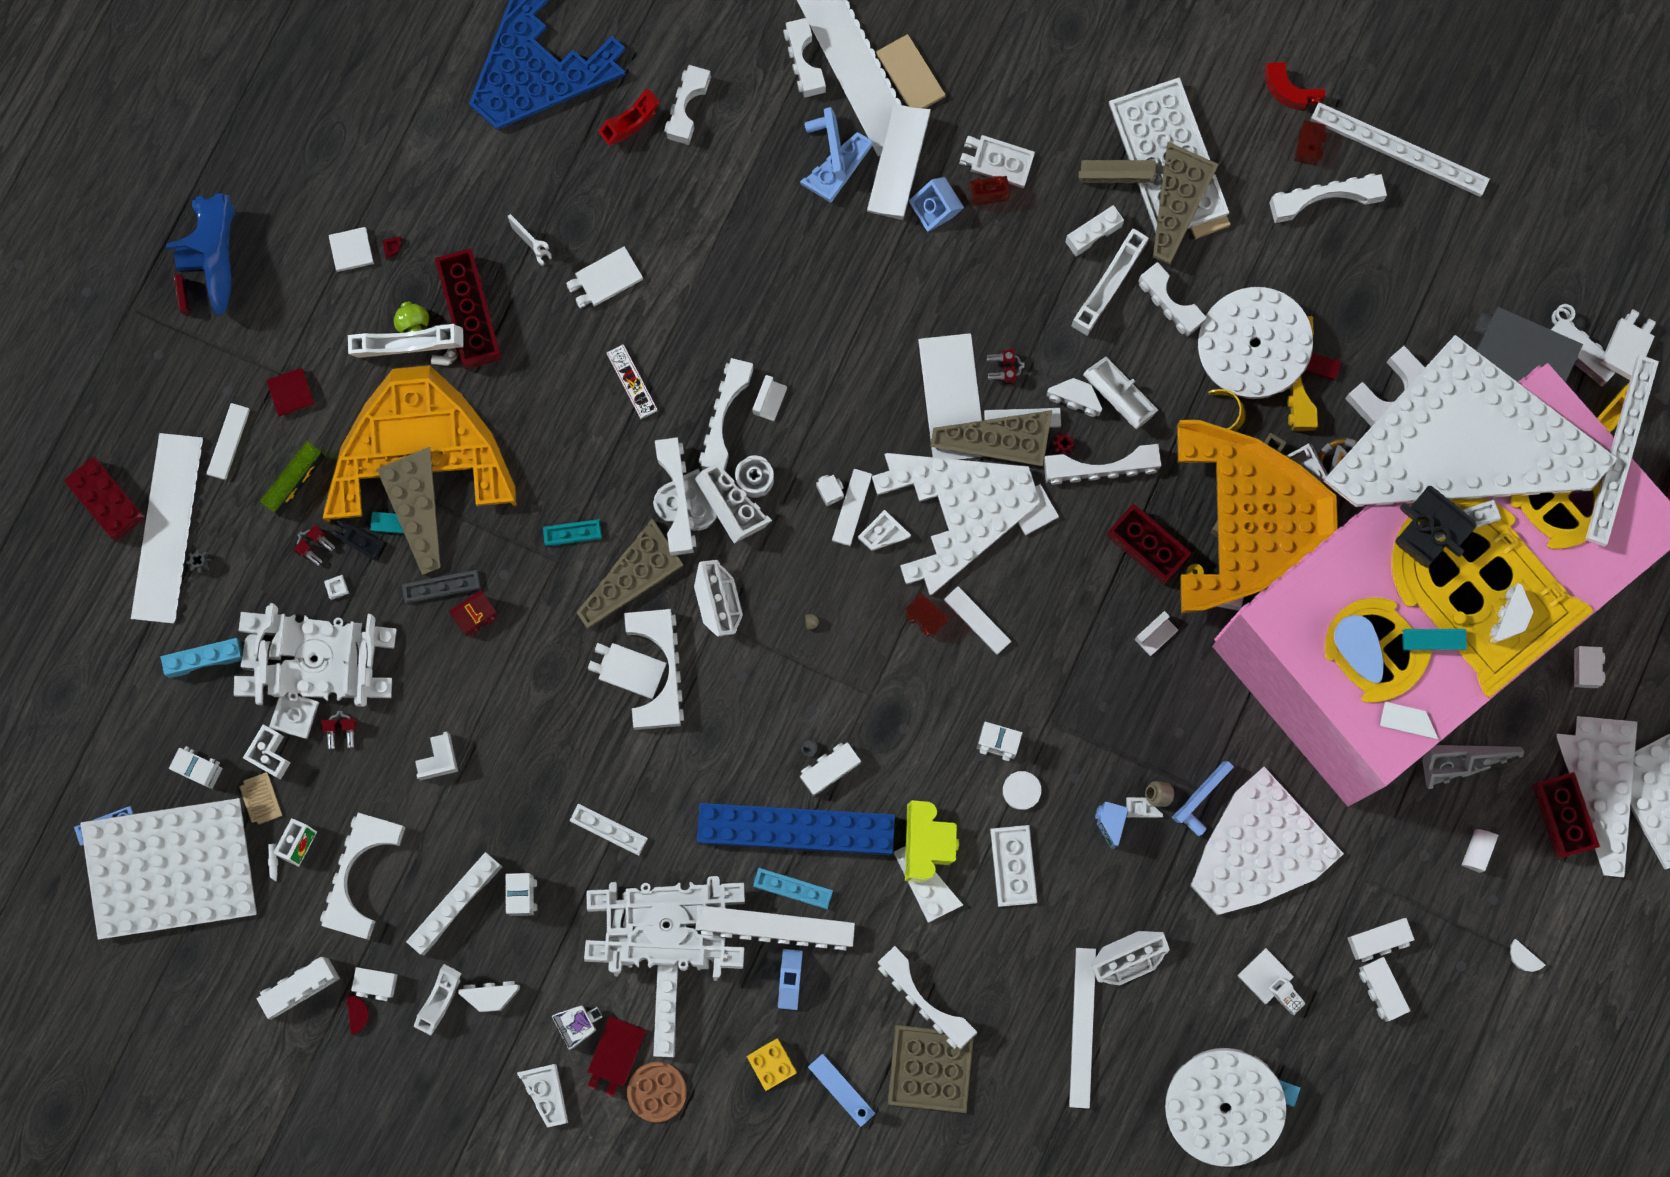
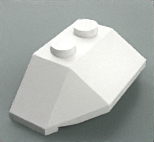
[694,560,743,636]
[1091,931,1170,986]

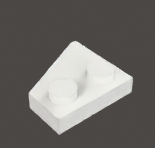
[858,510,911,551]

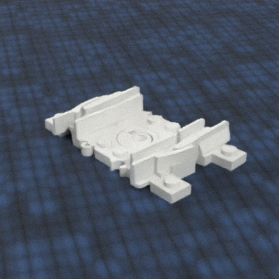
[234,603,397,707]
[584,876,745,981]

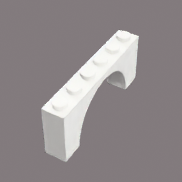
[624,609,684,730]
[320,813,405,940]

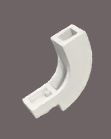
[414,964,461,1035]

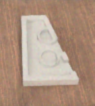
[517,1064,568,1127]

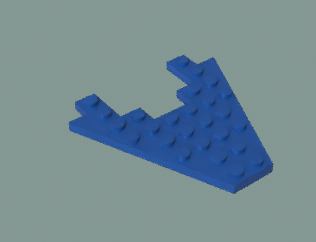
[469,0,626,130]

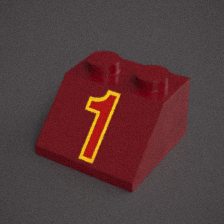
[449,590,498,636]

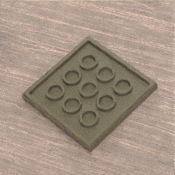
[887,1025,974,1113]

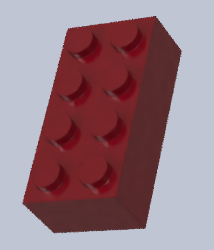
[63,456,146,542]
[1106,503,1192,585]
[1532,772,1600,860]

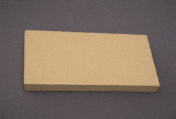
[876,34,945,109]

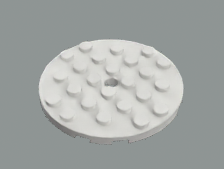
[1198,287,1313,399]
[1165,1048,1286,1167]

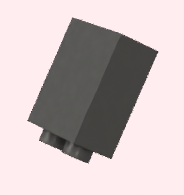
[1473,307,1583,382]

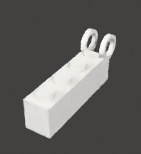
[1551,304,1615,387]

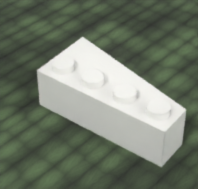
[695,463,772,544]
[256,957,340,1019]

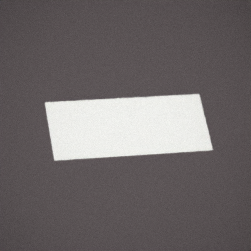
[919,333,985,460]

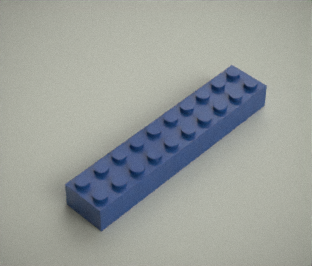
[697,803,895,856]

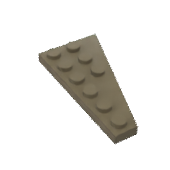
[1153,141,1219,265]
[930,410,1052,466]
[377,447,441,575]
[576,519,684,629]

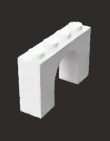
[1345,346,1425,427]

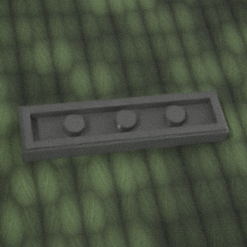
[401,570,481,604]

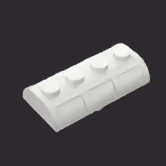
[1083,357,1158,429]

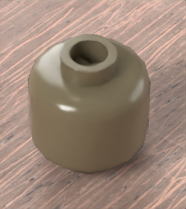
[1145,781,1174,807]

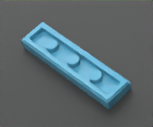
[753,868,833,910]

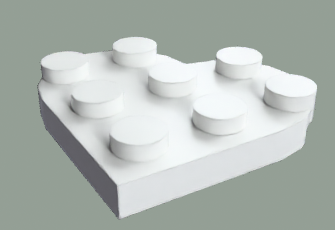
[653,469,717,531]

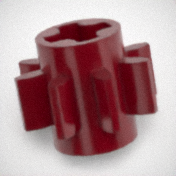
[1052,432,1077,455]

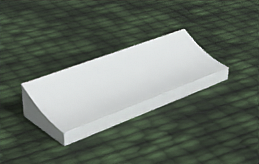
[867,104,931,220]

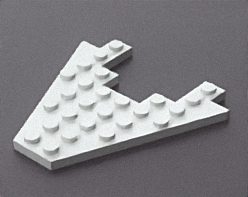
[872,453,1040,596]

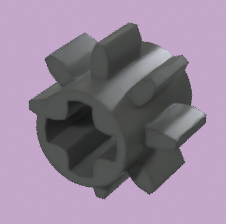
[186,549,212,574]

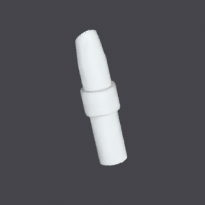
[268,844,278,881]

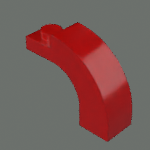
[1264,62,1326,110]
[598,89,660,145]

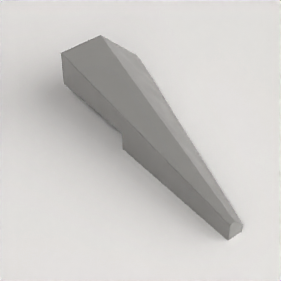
[1422,745,1524,789]

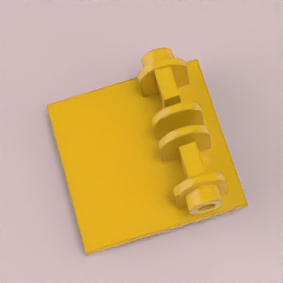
[746,1038,797,1091]

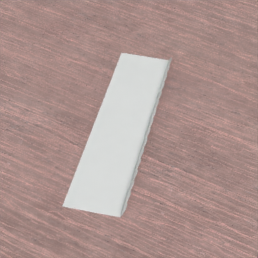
[797,0,901,156]
[131,433,203,623]

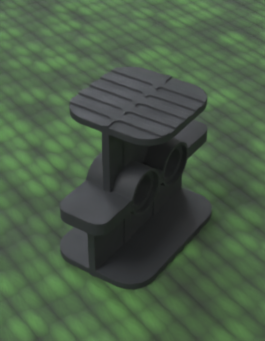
[1395,485,1477,568]

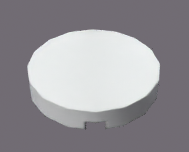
[1003,771,1041,810]

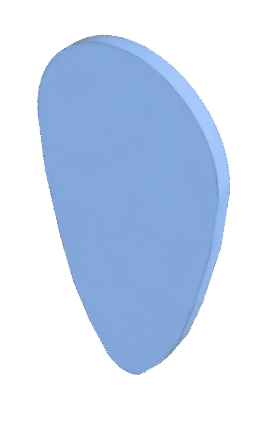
[1334,615,1383,683]

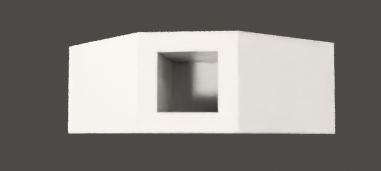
[1046,378,1102,417]
[1490,583,1533,644]
[458,981,520,1012]

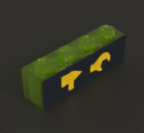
[259,441,325,517]

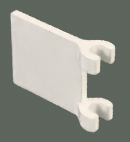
[508,214,552,266]

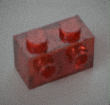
[1294,120,1328,166]
[969,176,1010,206]
[905,593,949,638]

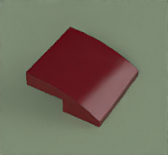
[266,367,315,417]

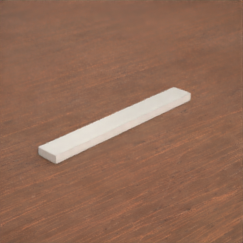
[1069,948,1096,1108]

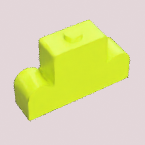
[905,800,959,882]

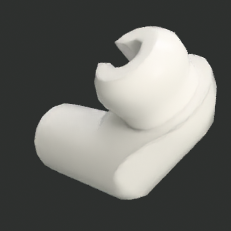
[431,348,458,366]

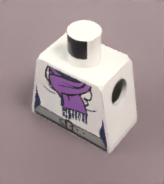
[552,1005,602,1050]

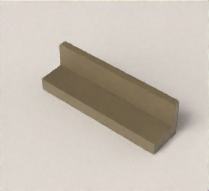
[1079,160,1156,183]

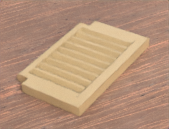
[239,772,282,825]

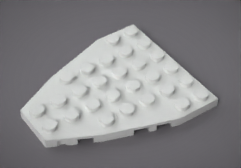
[1190,767,1344,915]

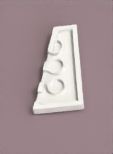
[893,846,963,923]

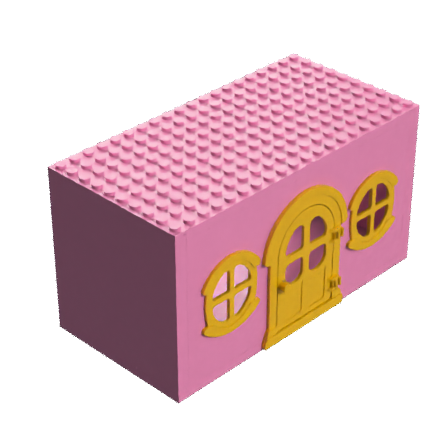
[1212,363,1670,807]

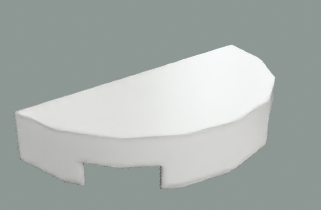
[1510,939,1546,972]

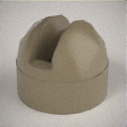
[805,614,819,630]

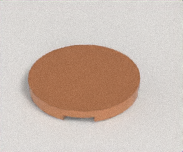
[627,1062,687,1122]

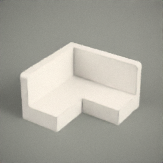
[415,732,458,781]

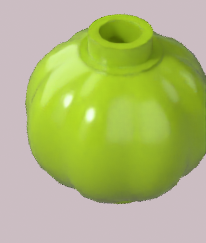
[393,302,429,333]

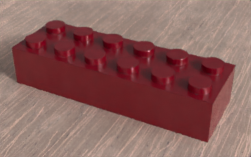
[435,248,502,369]

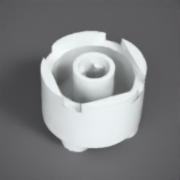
[735,456,774,498]

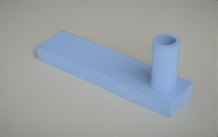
[805,107,846,181]
[1171,761,1234,836]
[808,1054,875,1127]

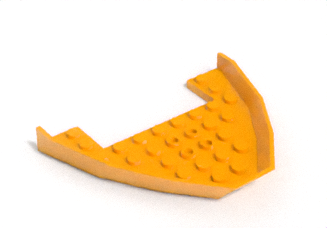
[323,365,517,523]
[1177,420,1337,614]

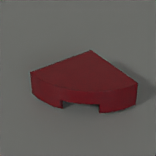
[382,236,402,259]

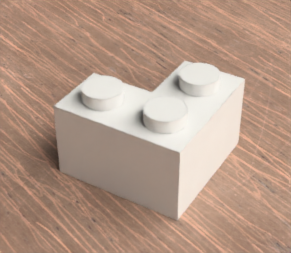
[243,724,290,780]

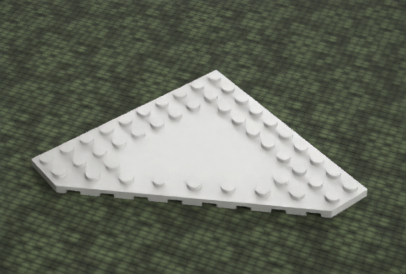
[1324,335,1618,507]

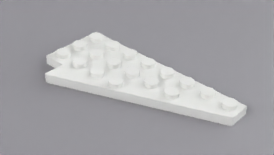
[1557,716,1637,877]

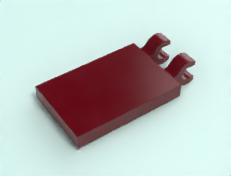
[587,1016,646,1098]

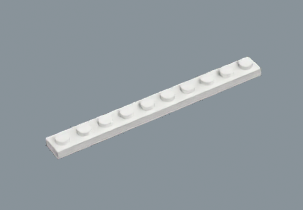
[1310,102,1489,197]
[1585,355,1659,547]

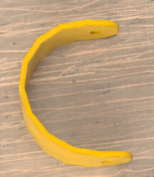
[1208,389,1246,431]

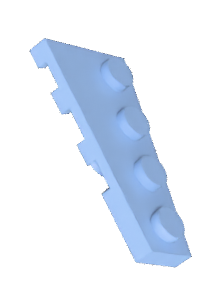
[800,132,873,202]

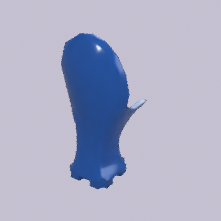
[166,193,235,316]

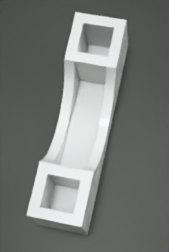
[783,18,826,98]
[665,65,711,145]
[1139,262,1207,337]

